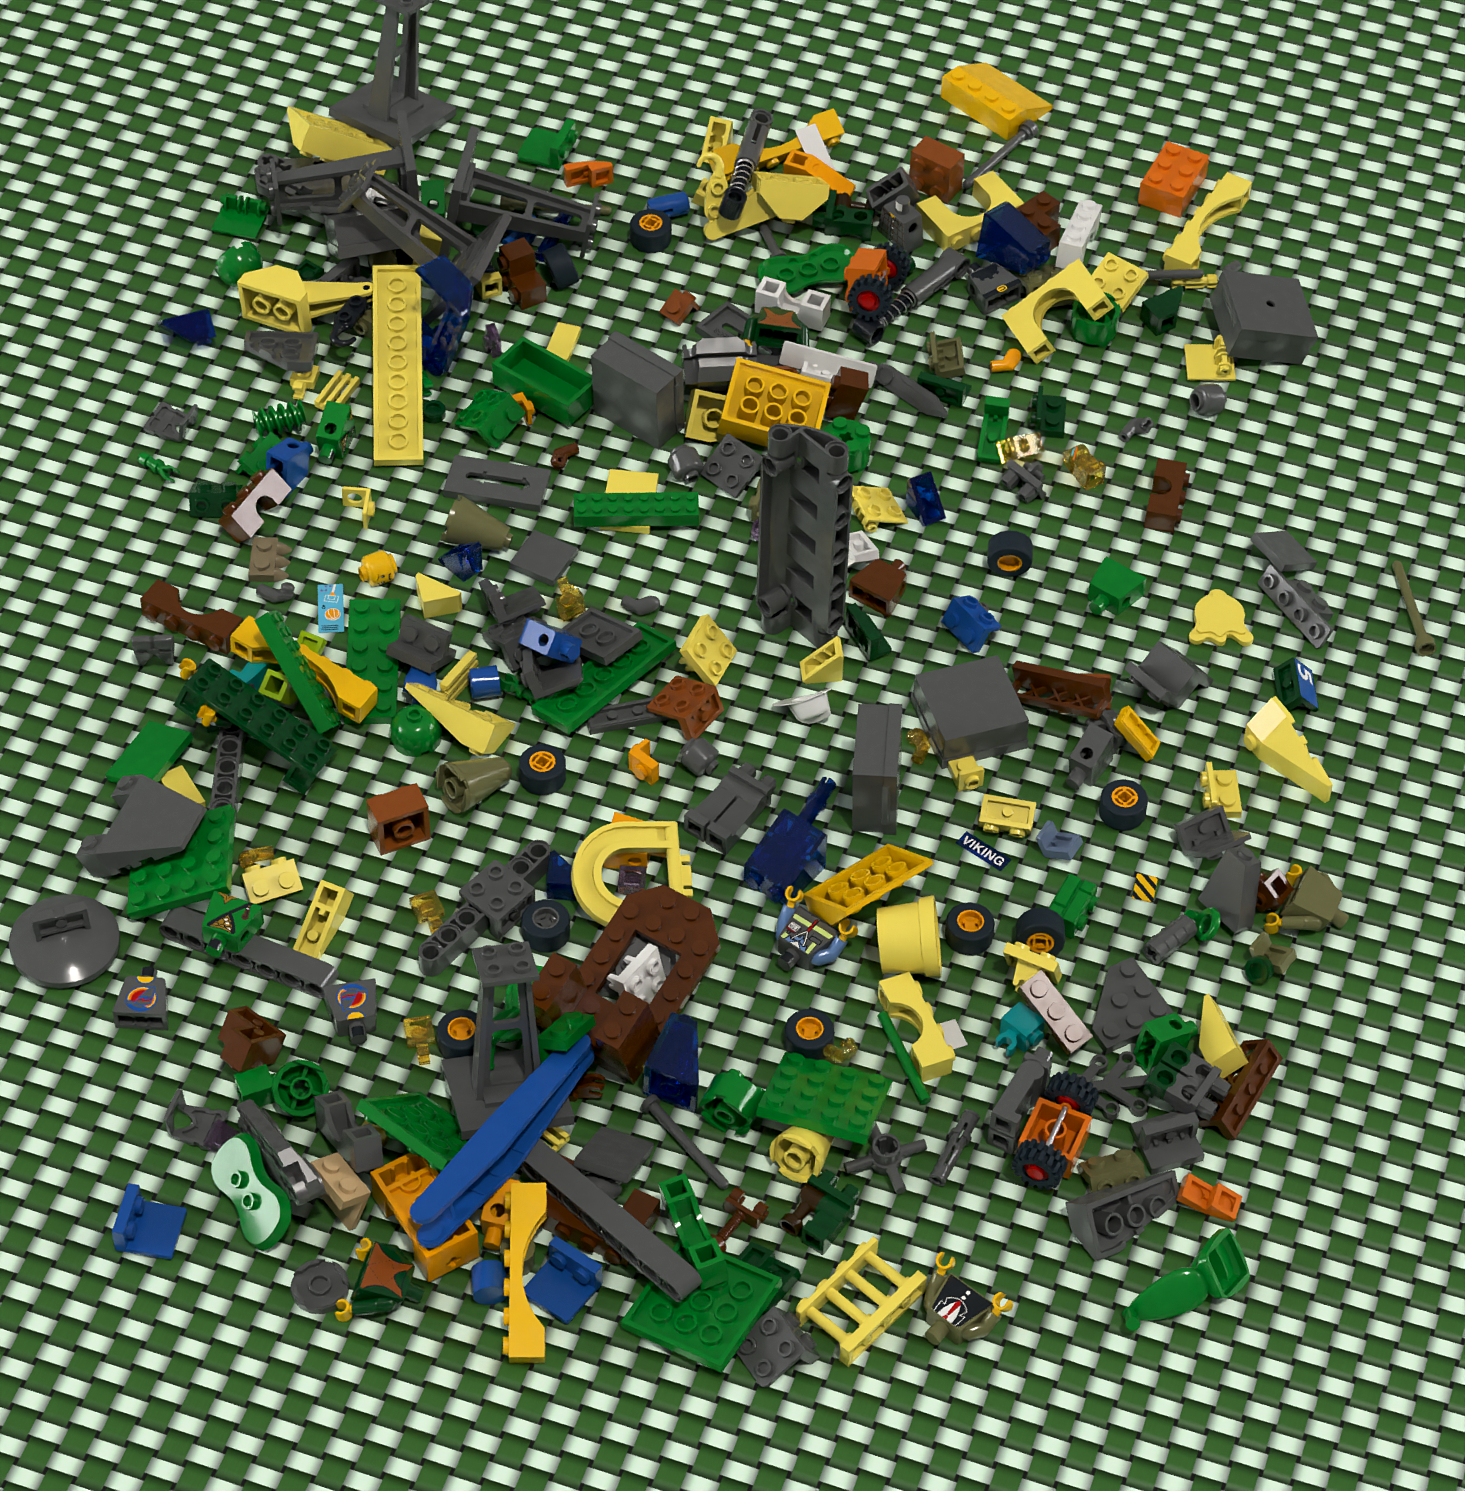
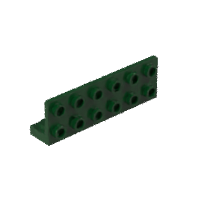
[173,658,338,795]

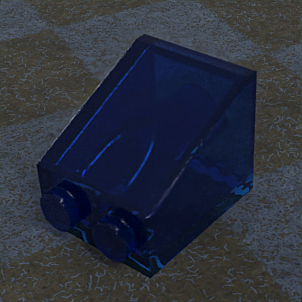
[976,201,1051,274]
[744,808,827,905]
[643,1012,699,1113]

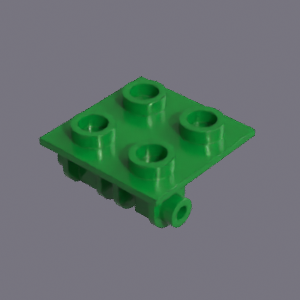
[211,193,271,239]

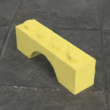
[878,972,955,1082]

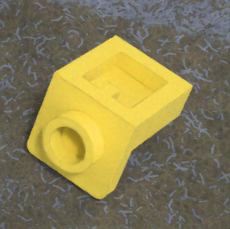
[948,756,985,792]

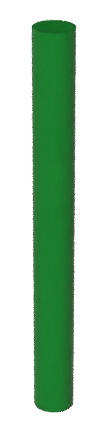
[877,1011,931,1105]

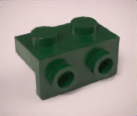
[189,481,243,517]

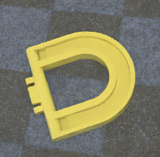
[571,821,693,927]

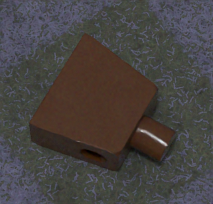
[849,559,907,618]

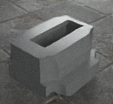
[681,337,757,395]

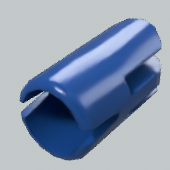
[647,191,690,218]

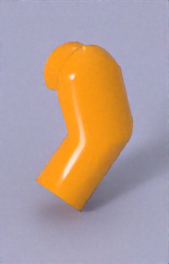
[990,348,1021,373]

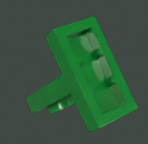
[976,395,1010,464]

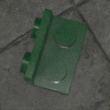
[1030,385,1066,439]
[845,603,892,661]

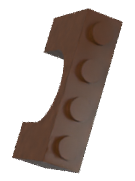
[538,1154,660,1267]

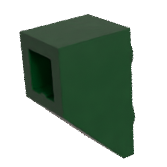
[1140,285,1184,336]

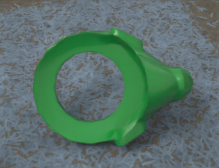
[1184,907,1221,942]

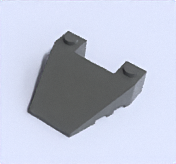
[75,774,207,877]

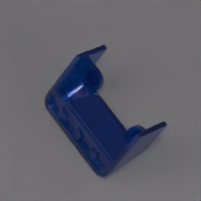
[415,254,473,376]

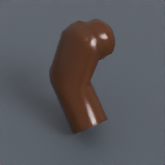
[550,442,579,469]

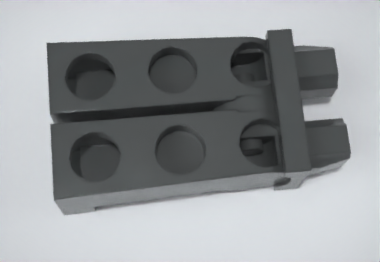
[684,762,776,855]
[987,1047,1053,1155]

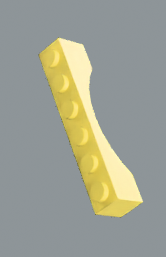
[1162,172,1252,270]

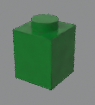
[234,1064,275,1107]

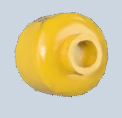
[358,550,398,587]

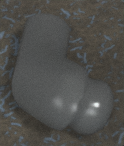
[1118,417,1154,442]
[621,595,660,616]

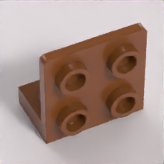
[646,676,724,741]

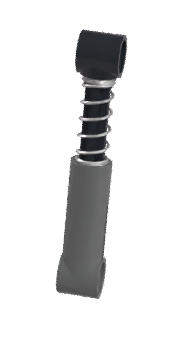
[719,109,773,220]
[852,247,970,346]

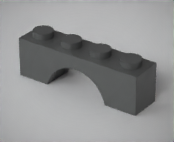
[314,1090,384,1173]

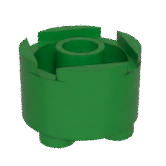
[1070,292,1121,347]
[823,417,871,473]
[699,1069,765,1135]

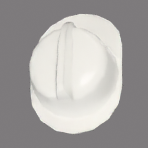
[772,688,832,724]

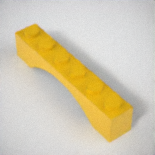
[707,108,845,183]
[230,616,378,724]
[503,1183,547,1363]

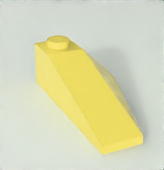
[685,389,737,442]
[405,683,515,756]
[1243,696,1333,803]

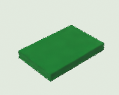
[105,720,194,783]

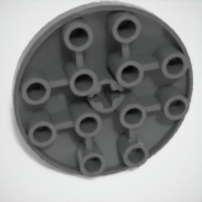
[9,894,120,989]

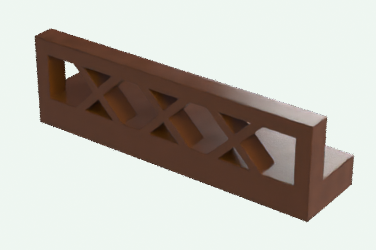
[1012,660,1112,719]
[1198,1039,1283,1140]

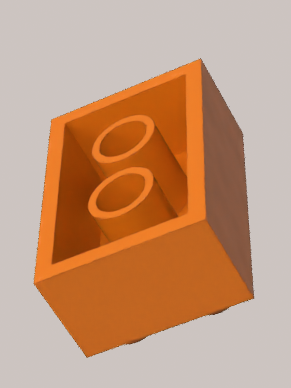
[1138,141,1210,218]

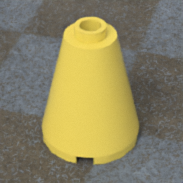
[769,1126,834,1183]

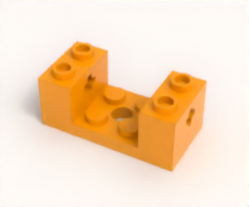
[370,1152,479,1282]

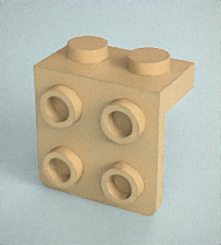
[310,1152,371,1230]

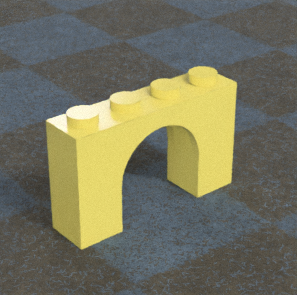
[916,171,1024,251]
[1002,258,1114,365]

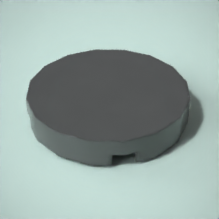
[290,1259,349,1314]

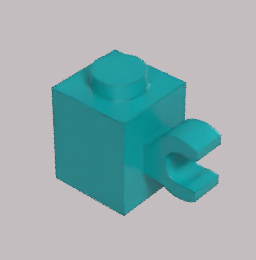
[995,1001,1045,1056]

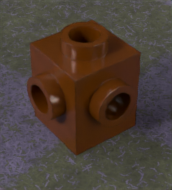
[1256,868,1294,912]

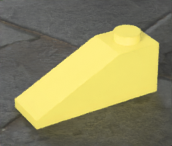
[293,880,354,960]
[1199,993,1249,1078]

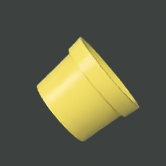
[877,895,942,977]

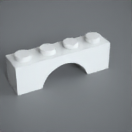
[1055,200,1103,269]

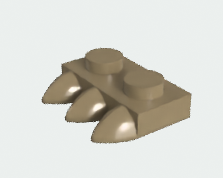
[248,537,292,582]

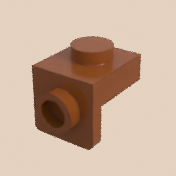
[659,289,700,326]

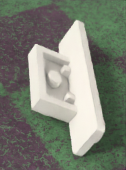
[779,341,877,388]

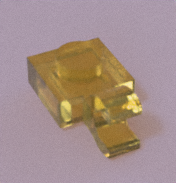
[556,576,586,621]
[409,889,445,935]
[403,1015,435,1065]

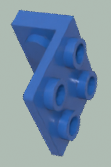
[112,1183,187,1260]
[524,1236,603,1324]

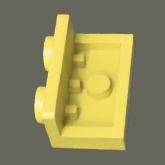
[978,794,1036,838]
[240,856,303,904]

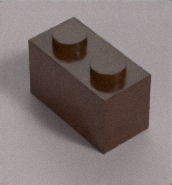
[825,366,869,420]

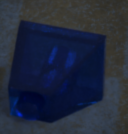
[156,308,216,346]

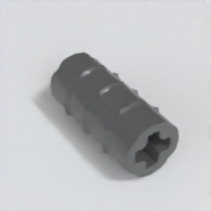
[1143,915,1197,964]

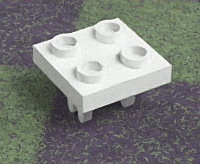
[607,943,666,1004]

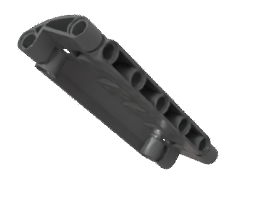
[756,424,853,649]

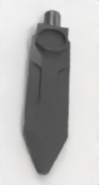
[869,360,948,418]

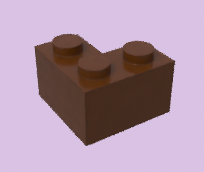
[1009,190,1061,256]
[497,237,547,310]
[218,1006,286,1072]

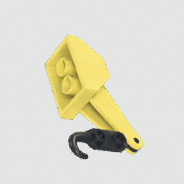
[237,265,373,347]

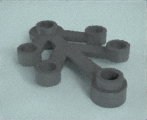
[1077,1051,1156,1120]

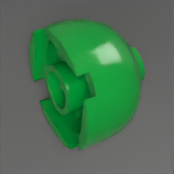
[215,241,263,287]
[389,704,442,757]
[271,1059,330,1117]

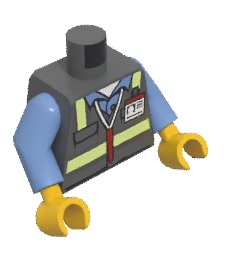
[775,886,858,971]

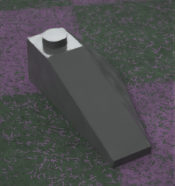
[1065,1170,1179,1261]

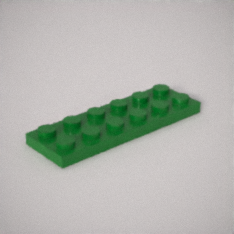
[344,599,401,724]
[531,621,677,735]

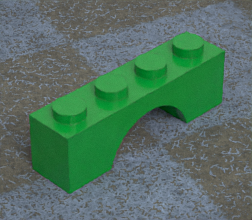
[658,1173,729,1290]

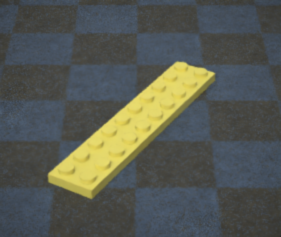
[373,265,423,466]

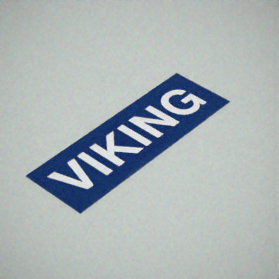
[956,831,1012,871]

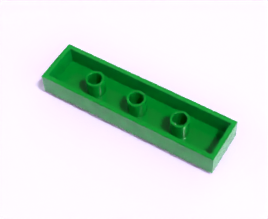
[573,492,699,527]
[254,610,342,734]

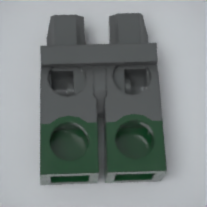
[1143,1041,1231,1121]

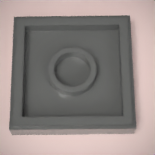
[509,530,578,587]
[1250,531,1318,572]

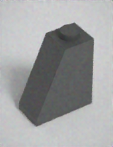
[1198,845,1261,933]

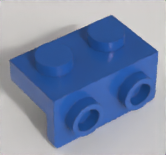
[941,595,1001,653]

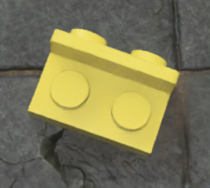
[1200,762,1242,818]

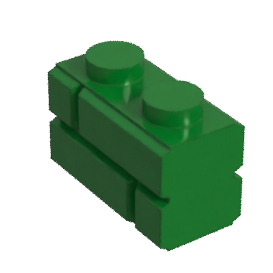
[1048,874,1099,939]

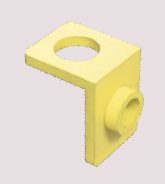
[342,487,375,529]

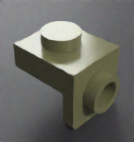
[1249,932,1297,974]

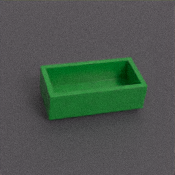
[492,336,594,427]

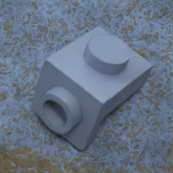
[1036,821,1083,860]

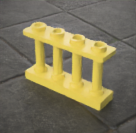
[795,1237,927,1367]

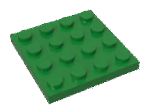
[127,804,235,920]
[756,1052,893,1145]
[356,1092,470,1172]
[621,1240,782,1373]

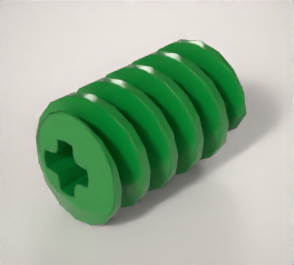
[252,399,306,437]

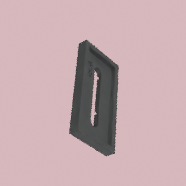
[695,301,783,366]
[443,455,551,512]

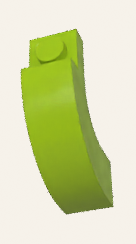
[258,630,327,705]

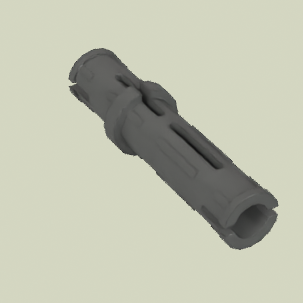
[928,1109,980,1187]

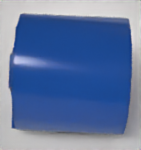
[468,665,501,699]
[471,1260,507,1305]

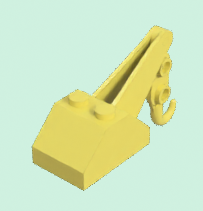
[697,152,830,240]

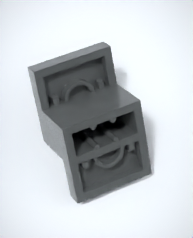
[1124,641,1214,708]

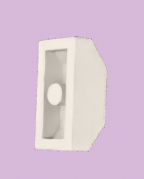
[848,530,879,568]

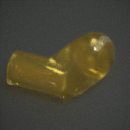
[906,728,930,765]
[238,846,274,869]
[823,1038,858,1063]

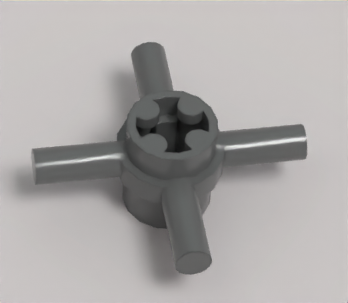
[843,1123,927,1194]

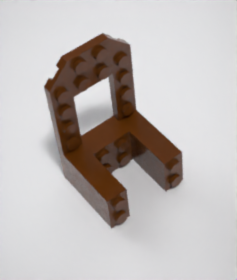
[532,885,721,1085]

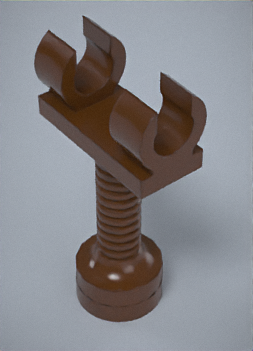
[710,1187,770,1253]

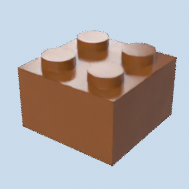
[909,136,965,204]
[366,783,431,856]

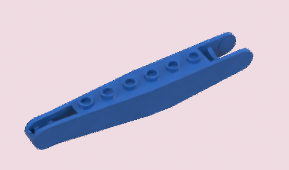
[410,1034,594,1248]

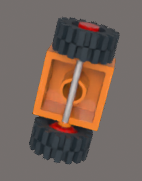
[844,242,911,321]
[1011,1071,1099,1190]

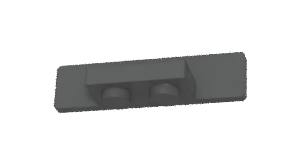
[1258,565,1334,648]

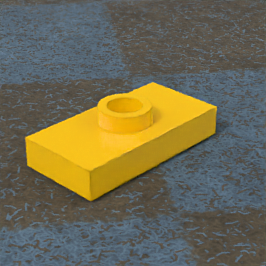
[1114,705,1161,762]

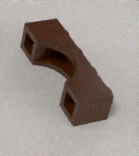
[140,579,243,655]

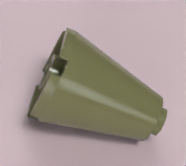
[440,494,513,551]
[436,757,512,814]

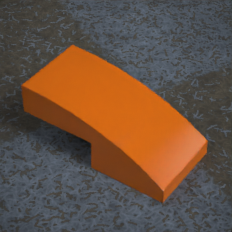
[563,161,613,188]
[1176,1173,1242,1222]

